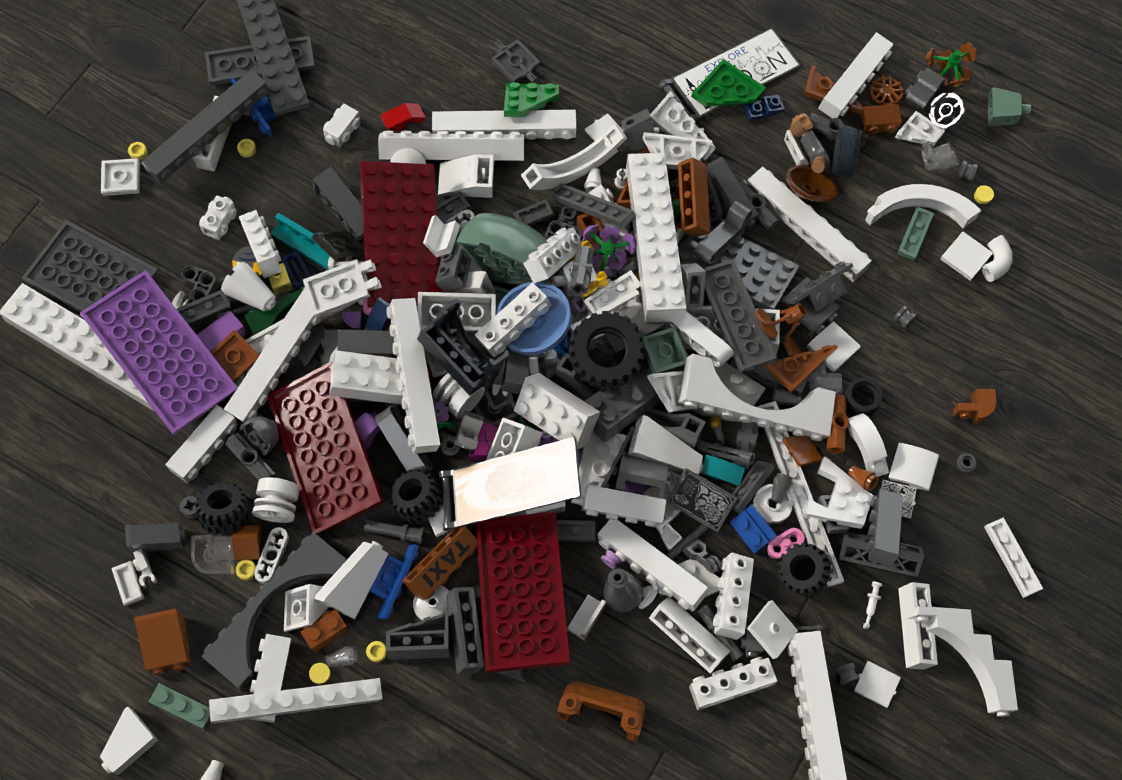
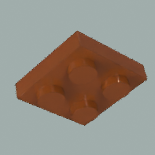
[210,330,260,383]

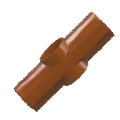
[827,394,849,454]

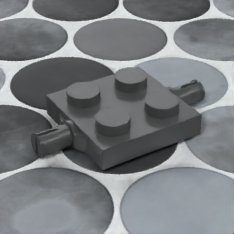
[491,39,541,83]

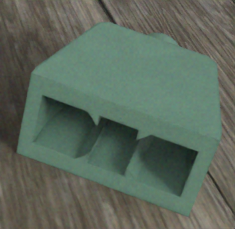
[988,88,1031,126]

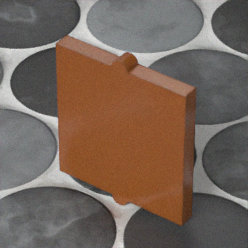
[782,436,822,467]

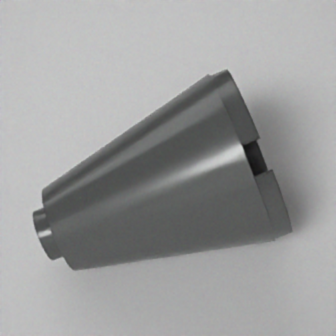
[603,568,643,612]

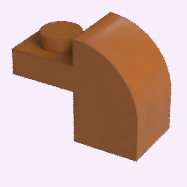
[953,389,996,424]

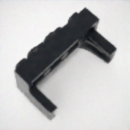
[417,299,509,396]

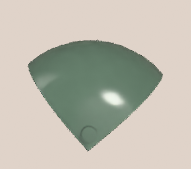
[457,213,558,285]

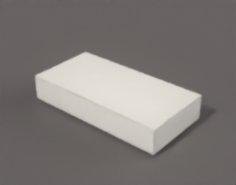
[112,561,145,606]

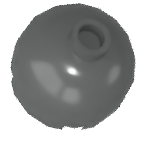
[929,93,967,130]
[240,416,279,456]

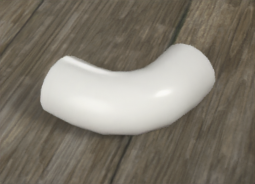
[982,235,1012,282]

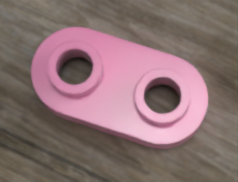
[767,528,805,559]

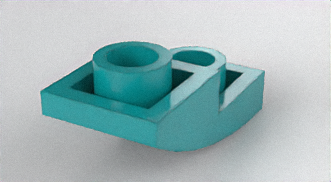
[700,455,745,487]

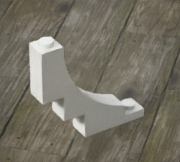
[907,606,1018,717]

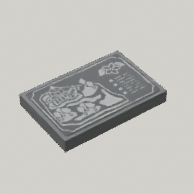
[666,468,737,532]

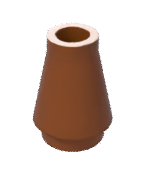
[848,465,878,490]

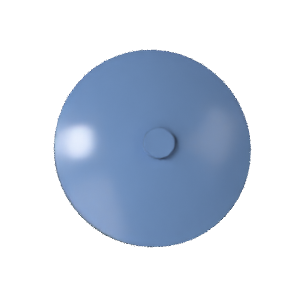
[495,282,572,355]

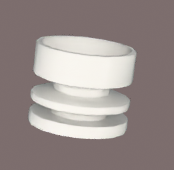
[433,373,485,419]
[252,478,300,523]

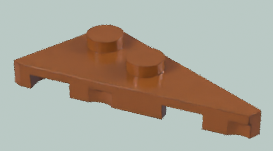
[803,65,863,114]
[764,345,838,393]

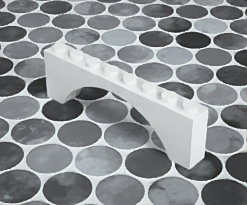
[679,354,836,441]

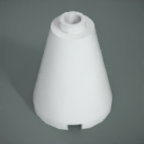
[221,262,276,311]

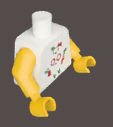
[551,241,608,297]

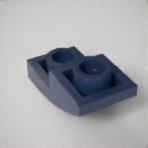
[743,95,785,121]
[364,297,391,331]

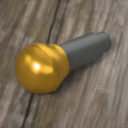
[708,416,725,445]

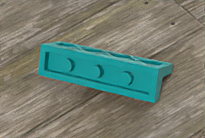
[270,213,330,270]

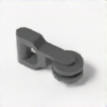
[683,539,721,573]

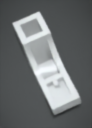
[847,413,889,477]

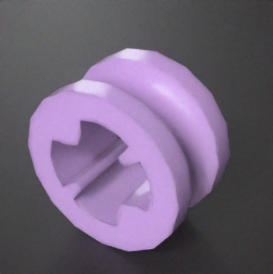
[569,296,587,315]
[601,550,621,569]

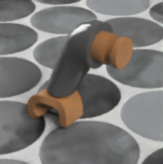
[789,113,830,173]

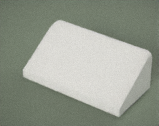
[784,130,810,166]

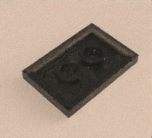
[312,231,365,262]

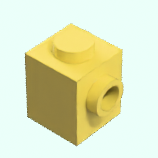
[269,263,293,295]

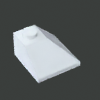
[284,584,329,632]

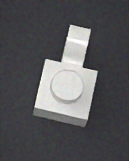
[133,549,157,588]

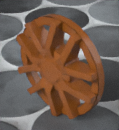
[870,76,903,105]

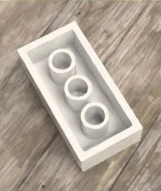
[417,292,496,333]
[329,350,403,405]
[514,373,600,449]
[486,418,543,461]

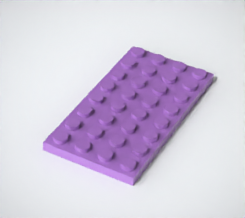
[80,270,237,435]

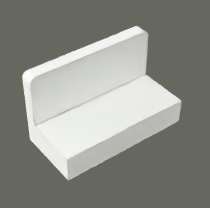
[423,215,460,258]
[567,595,606,640]

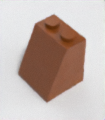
[134,608,192,675]

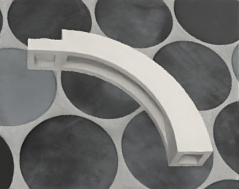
[521,124,627,190]
[865,184,981,228]

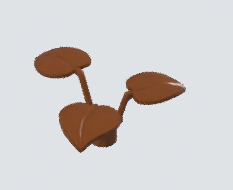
[756,303,807,357]

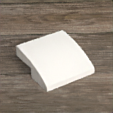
[889,443,939,491]

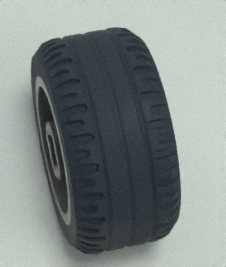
[832,127,861,177]

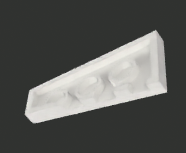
[650,91,716,163]
[571,432,627,506]

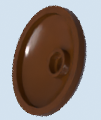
[785,165,838,203]

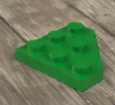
[691,59,766,107]
[504,82,559,117]

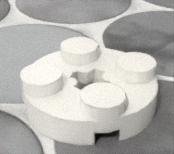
[753,484,793,525]

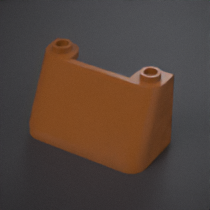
[557,681,645,743]

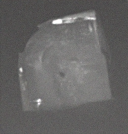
[191,535,236,576]

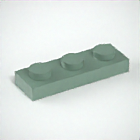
[897,206,934,261]
[148,683,210,730]

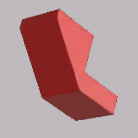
[381,103,426,131]

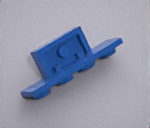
[231,78,279,139]
[369,544,419,620]

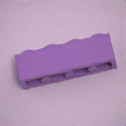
[197,311,247,352]

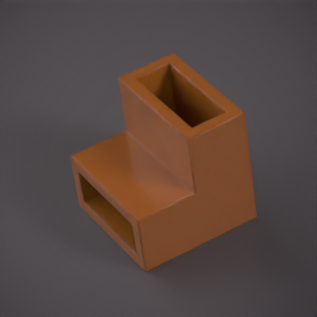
[232,525,262,560]

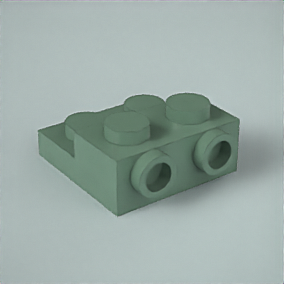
[643,327,688,374]

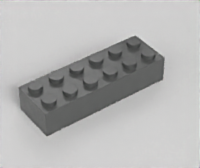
[584,359,685,443]

